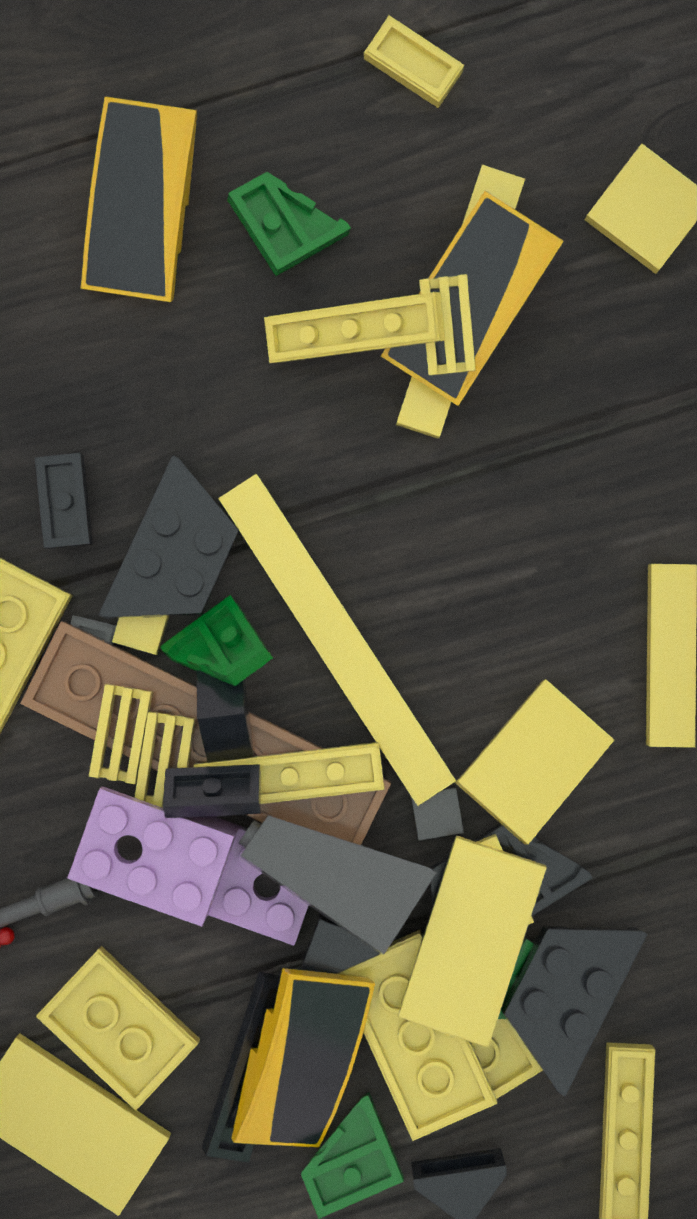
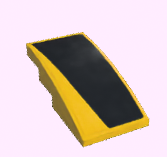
[81,97,197,302]
[381,191,564,406]
[231,968,375,1147]

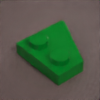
[227,172,351,276]
[160,595,273,686]
[301,1092,404,1219]

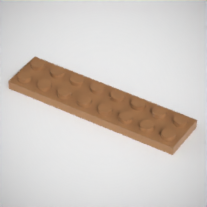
[20,621,391,845]

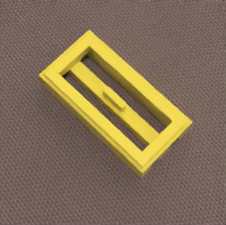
[420,274,476,376]
[89,684,153,784]
[135,711,196,808]

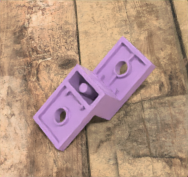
[67,787,309,945]

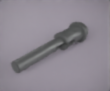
[0,878,98,928]

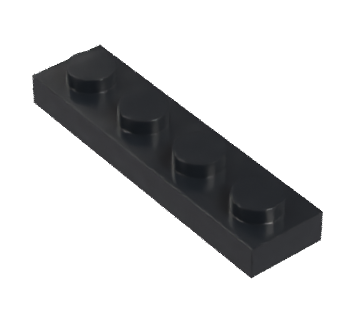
[202,971,281,1163]

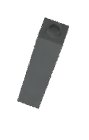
[238,815,436,955]

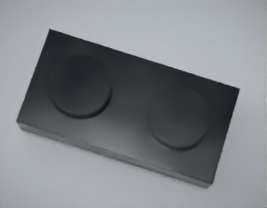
[35,453,93,549]
[163,764,261,818]

